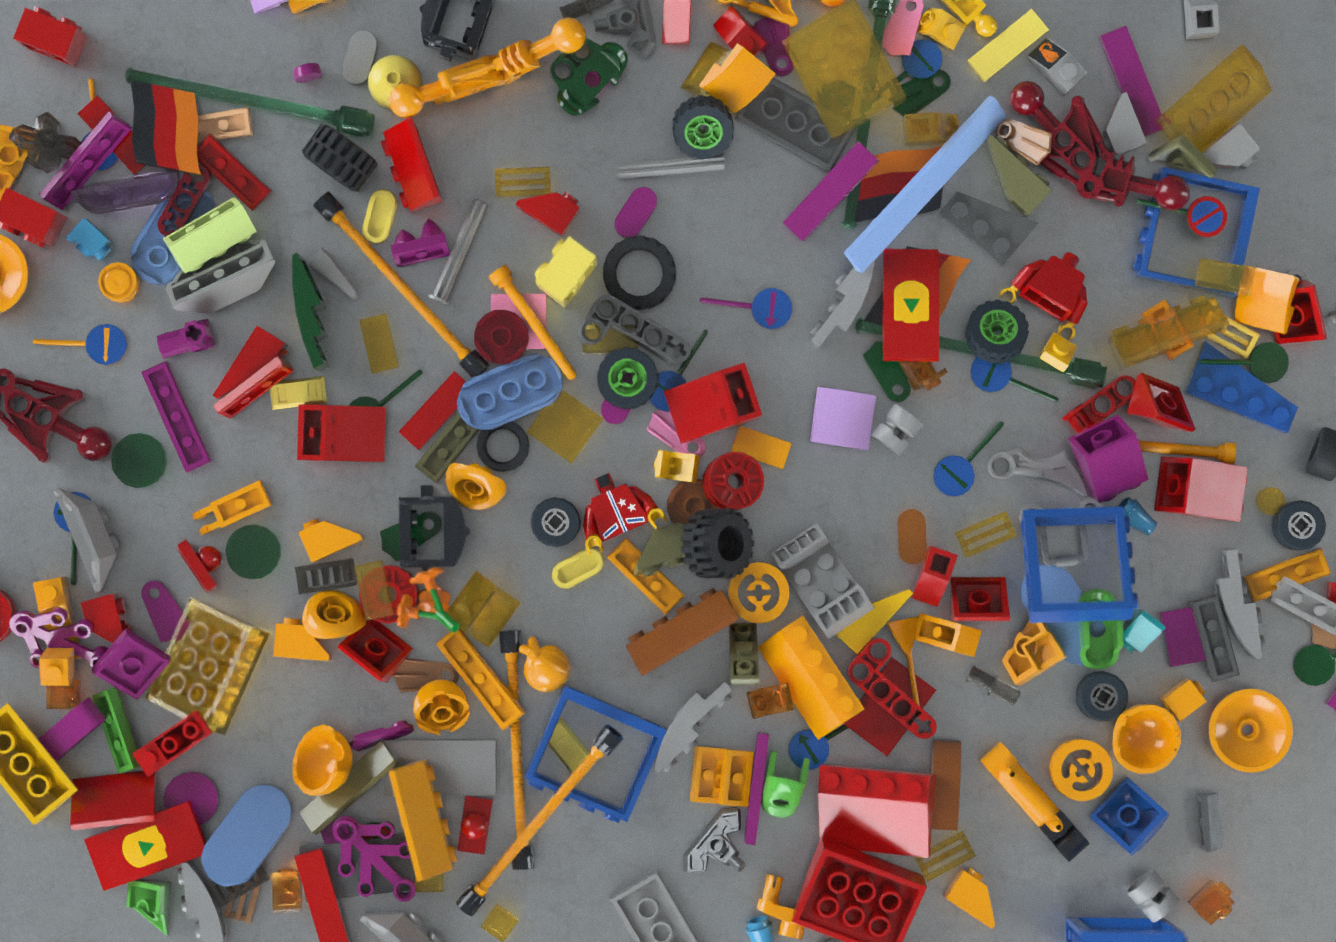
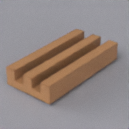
[223,867,265,924]

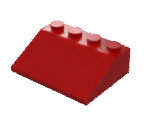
[818,764,936,858]
[791,837,927,942]

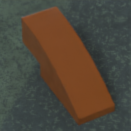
[931,740,961,831]

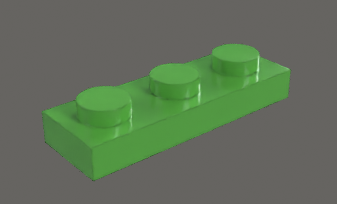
[92,687,141,774]

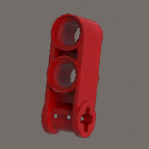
[1062,375,1136,434]

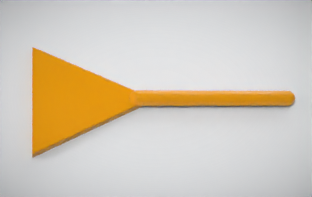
[886,616,920,712]

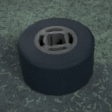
[1076,671,1128,722]

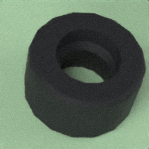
[1306,427,1336,481]

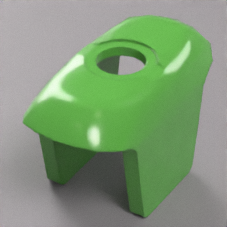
[1078,589,1124,670]
[761,751,810,818]

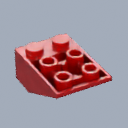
[664,362,762,444]
[297,404,386,462]

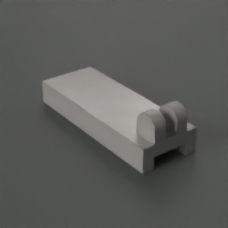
[1270,577,1336,635]

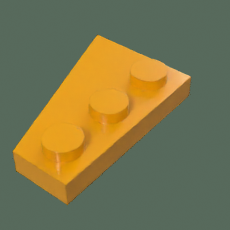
[0,125,42,199]

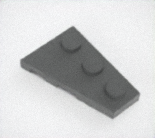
[939,191,1038,266]

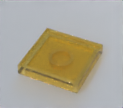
[527,390,603,464]

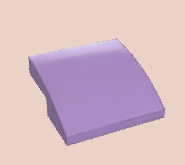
[810,387,876,450]

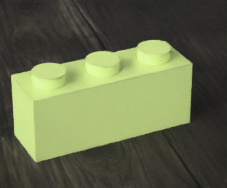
[163,196,257,273]

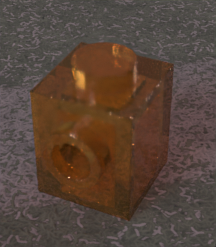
[1187,879,1235,925]

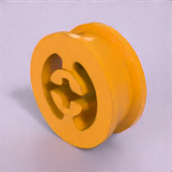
[728,562,789,623]
[1049,739,1113,801]

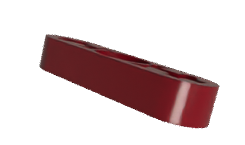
[157,164,211,237]

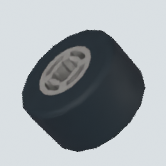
[531,497,581,547]
[1272,500,1326,550]

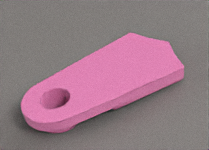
[878,0,924,56]
[647,410,706,458]

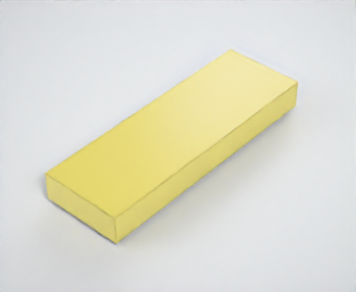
[967,9,1049,83]

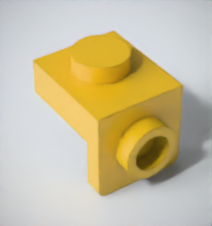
[917,7,966,50]
[1040,332,1077,372]
[654,450,700,483]

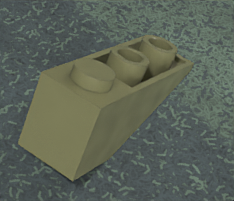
[985,135,1052,218]

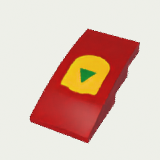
[882,249,939,362]
[84,800,206,891]

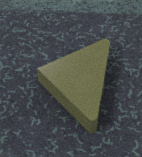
[1148,135,1218,178]

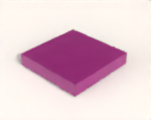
[1159,607,1206,667]
[92,629,171,700]

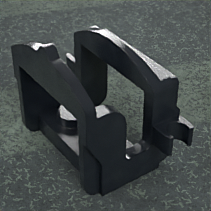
[420,0,496,62]
[399,485,470,572]

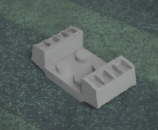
[770,523,874,639]

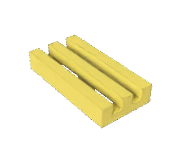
[1198,309,1260,359]

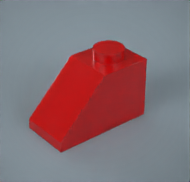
[713,5,771,58]
[515,192,580,238]

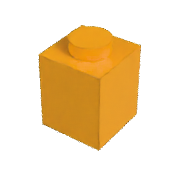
[39,648,75,685]
[1159,678,1207,722]

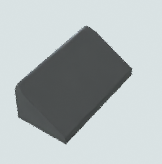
[1197,793,1222,852]

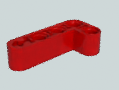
[846,637,937,739]

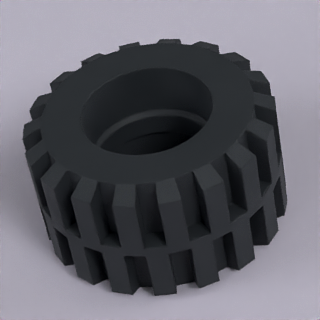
[302,124,378,192]
[681,509,754,578]

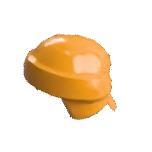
[519,636,571,692]

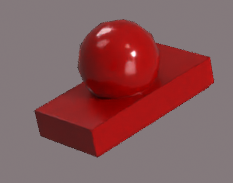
[177,539,222,593]
[457,796,493,855]

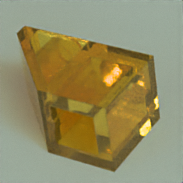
[902,112,959,147]

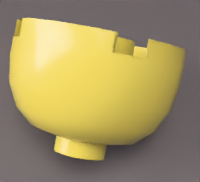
[368,55,423,111]

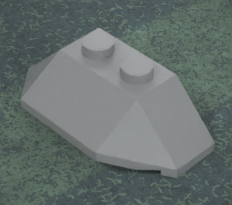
[165,239,275,314]
[53,488,120,593]
[360,911,444,942]

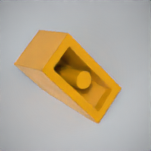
[298,518,365,562]
[914,613,982,657]
[273,618,332,661]
[943,867,995,929]

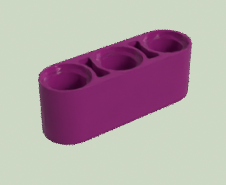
[38,697,107,762]

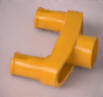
[757,874,805,940]

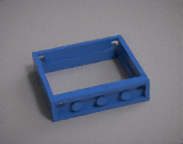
[1133,167,1260,298]
[1021,507,1138,623]
[524,684,667,823]
[1065,917,1188,942]

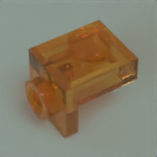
[899,361,948,391]
[747,683,794,719]
[270,869,302,914]

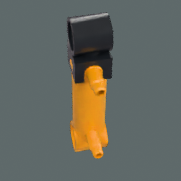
[980,742,1090,862]

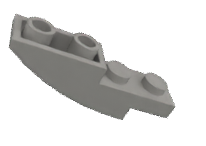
[810,260,875,348]
[1214,549,1266,659]
[654,681,732,773]
[178,860,228,942]

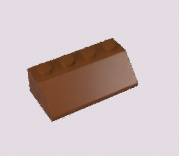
[626,588,739,676]

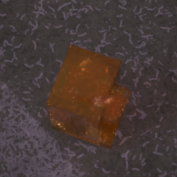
[46,680,81,709]

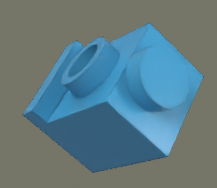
[65,218,113,261]

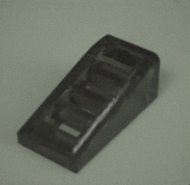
[295,558,357,594]
[207,864,270,907]

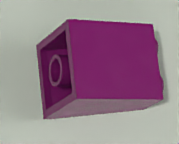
[1068,415,1149,503]

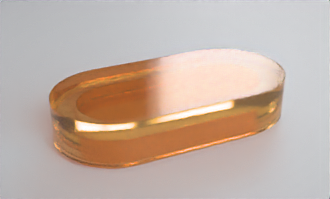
[897,509,926,564]

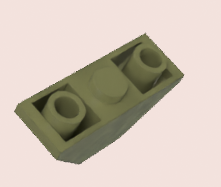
[633,523,685,577]
[729,623,759,685]

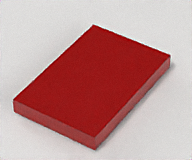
[843,657,936,757]
[70,771,157,830]

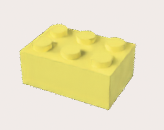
[535,237,598,308]

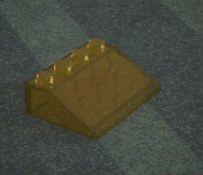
[782,0,906,139]
[145,597,270,735]

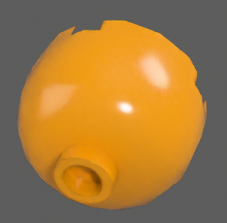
[413,679,469,735]

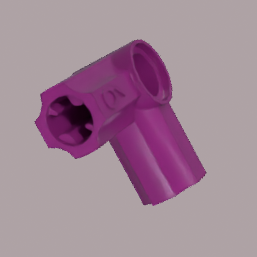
[157,319,216,359]

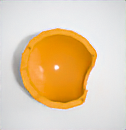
[1113,704,1181,774]
[292,725,353,796]

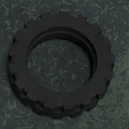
[603,235,676,310]

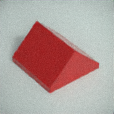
[1274,280,1327,344]
[1127,372,1196,432]
[950,577,1010,621]
[337,617,413,683]

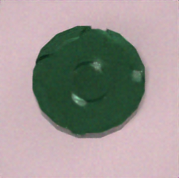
[111,433,167,488]
[225,525,281,579]

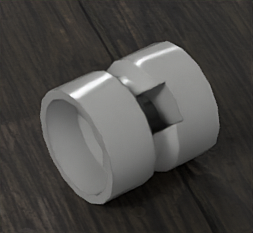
[872,404,923,456]
[1126,869,1180,922]

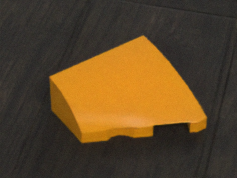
[1002,620,1067,686]

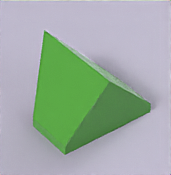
[126,879,172,936]

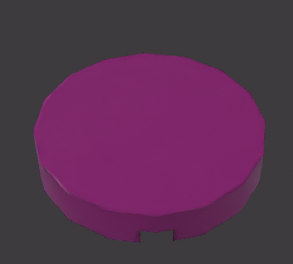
[163,771,220,825]

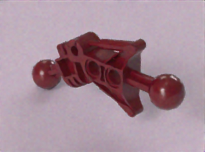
[1010,81,1190,211]
[0,368,112,463]

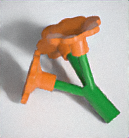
[397,567,460,633]

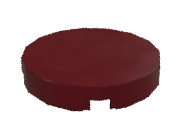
[474,310,529,365]

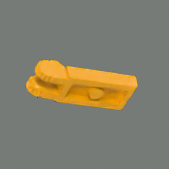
[192,480,273,536]

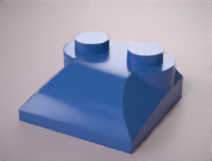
[1090,777,1169,856]

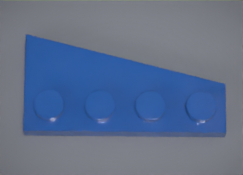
[1184,341,1298,433]

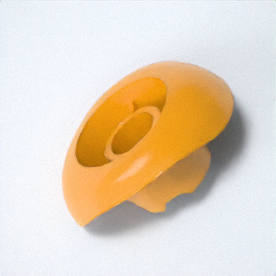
[445,463,507,510]
[302,590,366,639]

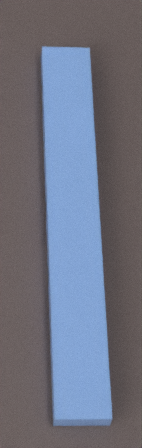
[844,96,1007,273]

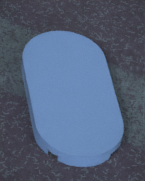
[131,183,216,285]
[457,353,563,430]
[1020,564,1105,665]
[202,785,291,886]

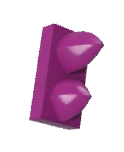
[390,218,450,267]

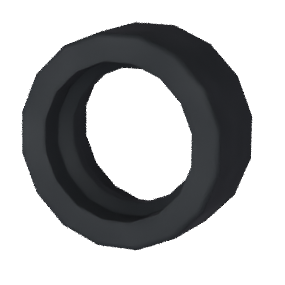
[476,421,530,472]

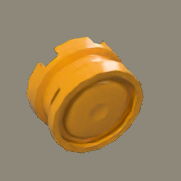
[98,262,141,303]

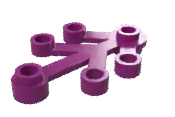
[10,607,109,668]
[333,816,416,902]

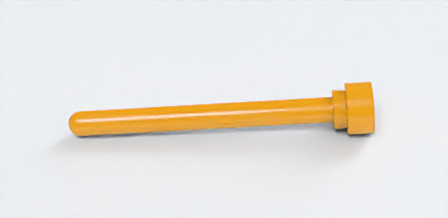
[488,264,577,380]
[1138,440,1236,465]

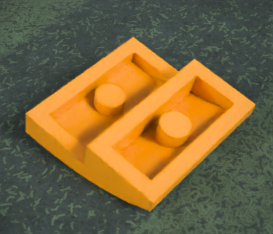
[699,44,776,113]
[1235,265,1299,334]
[689,746,754,807]

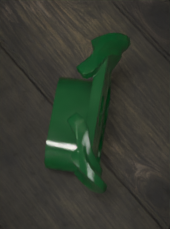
[549,38,628,116]

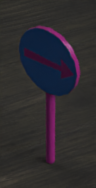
[700,288,792,329]

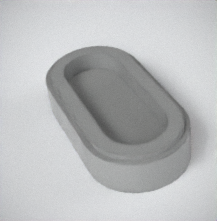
[342,30,378,86]

